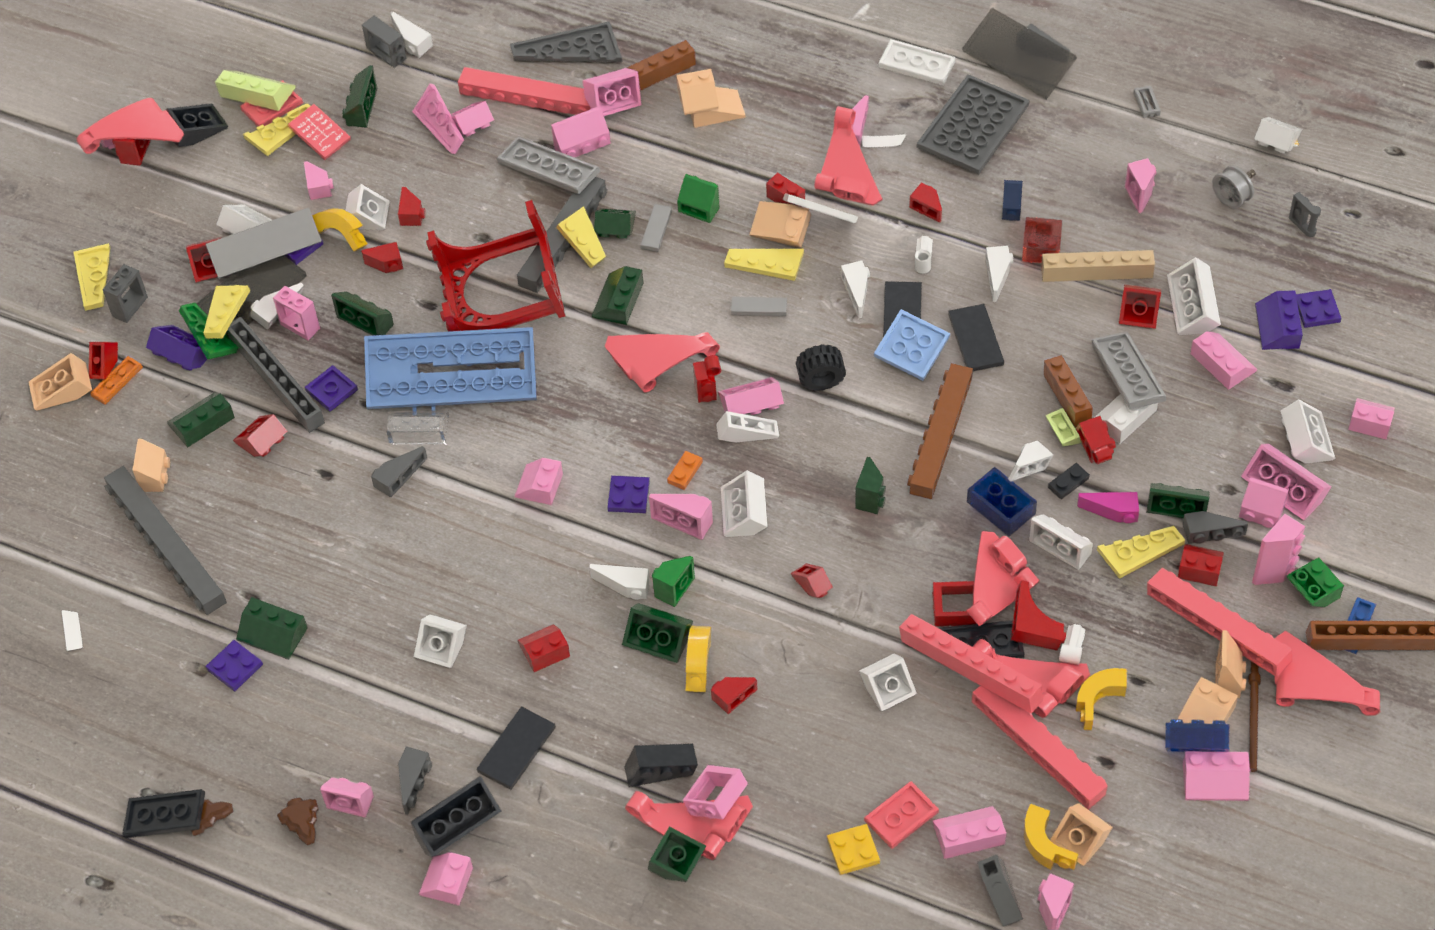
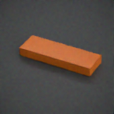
[90,356,143,405]

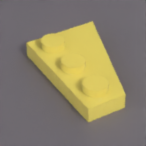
[556,206,606,268]

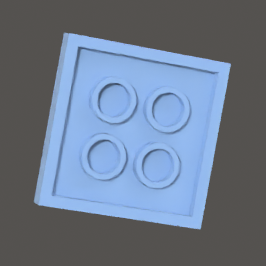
[874,309,950,381]

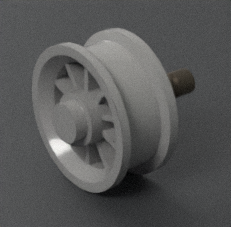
[1212,165,1256,209]

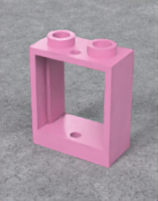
[273,286,320,341]
[683,765,748,819]

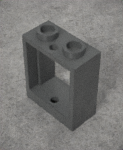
[362,15,407,68]
[103,264,148,323]

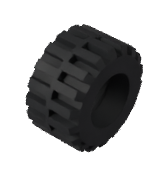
[796,344,846,391]

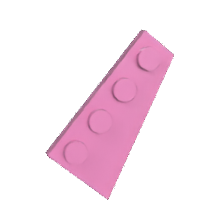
[412,84,464,154]

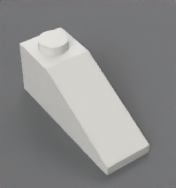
[391,12,433,58]
[985,246,1013,302]
[841,260,870,318]
[250,283,304,330]
[716,411,779,443]
[1008,441,1053,481]
[590,564,650,600]

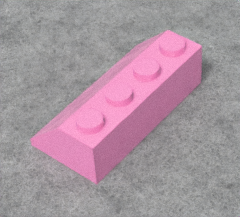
[1241,444,1331,520]
[1252,514,1305,585]

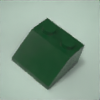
[594,208,636,238]
[855,457,886,515]
[648,826,706,882]

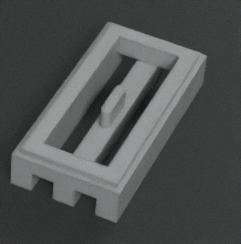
[1133,86,1161,118]

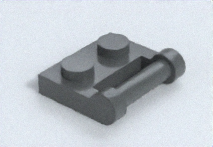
[1289,192,1321,237]

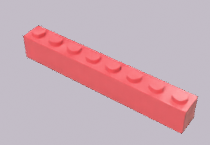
[458,67,591,115]
[1147,568,1292,677]
[899,614,1043,713]
[972,686,1108,810]

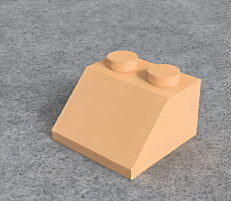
[676,69,719,115]
[133,439,170,492]
[1050,803,1113,866]

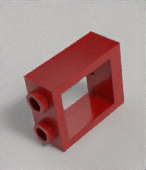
[932,581,977,627]

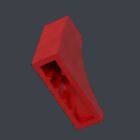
[1011,580,1066,651]

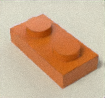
[667,451,703,490]

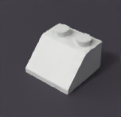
[1255,117,1302,153]
[345,184,390,230]
[414,615,467,668]
[859,654,917,711]

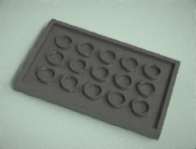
[917,74,1030,175]

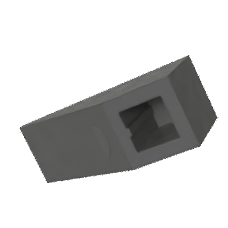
[1182,511,1248,544]
[398,746,432,815]
[977,854,1023,927]

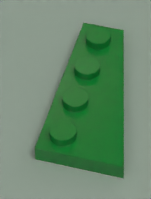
[179,303,239,359]

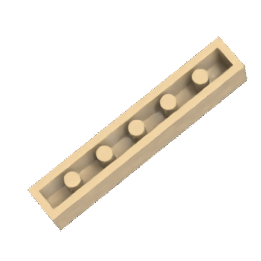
[1041,250,1155,282]

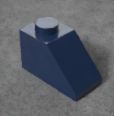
[1002,180,1023,221]

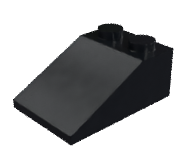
[166,103,228,147]

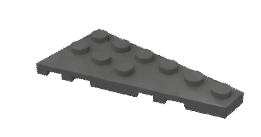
[510,21,622,62]

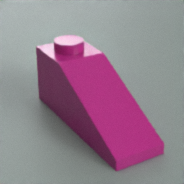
[1077,492,1139,524]

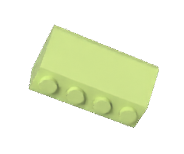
[215,70,296,111]

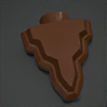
[277,798,319,846]
[191,799,234,836]

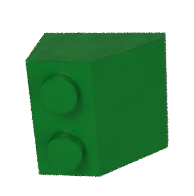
[652,556,695,607]

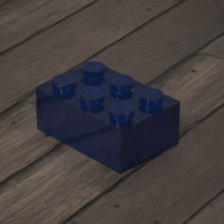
[967,467,1037,537]
[1165,719,1230,752]

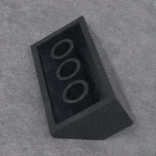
[410,776,501,857]

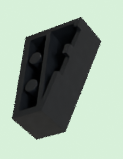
[624,743,698,788]

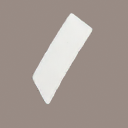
[862,134,906,147]
[62,610,83,651]

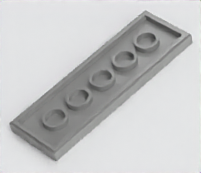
[496,136,600,194]
[206,207,322,278]
[1092,331,1166,409]

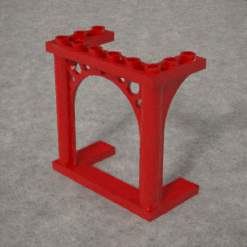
[426,200,566,332]

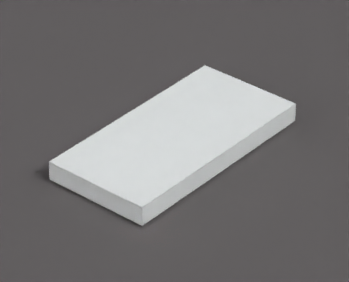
[878,39,956,85]
[783,193,858,223]

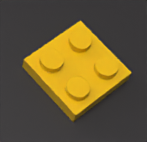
[827,824,880,875]

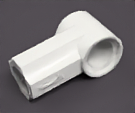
[915,236,933,274]
[1059,624,1085,665]

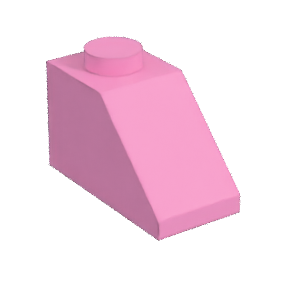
[304,162,334,200]

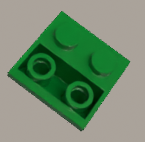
[677,174,720,223]
[1287,557,1344,607]

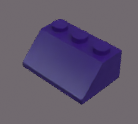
[1255,290,1303,350]
[146,325,207,371]

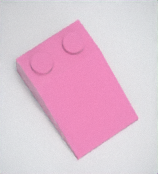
[649,494,713,540]

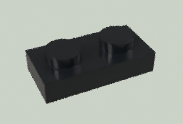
[1048,463,1090,500]

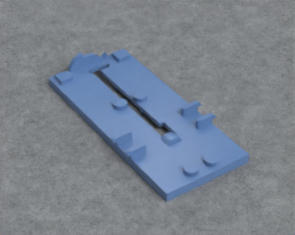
[364,327,537,412]

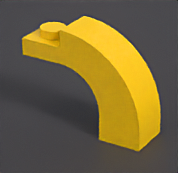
[312,208,368,251]
[685,626,711,692]
[1076,668,1127,730]
[1024,803,1078,870]

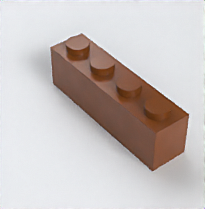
[627,40,696,91]
[1044,355,1093,428]

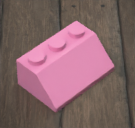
[583,68,641,116]
[551,106,611,158]
[1190,331,1257,390]
[718,377,784,415]
[1183,751,1250,801]
[933,806,1006,859]

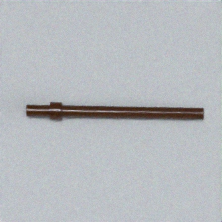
[1248,661,1261,772]

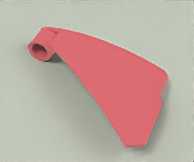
[77,98,184,154]
[815,106,882,206]
[605,332,720,393]
[966,531,1040,626]
[1274,631,1380,716]
[972,639,1090,718]
[625,791,753,860]

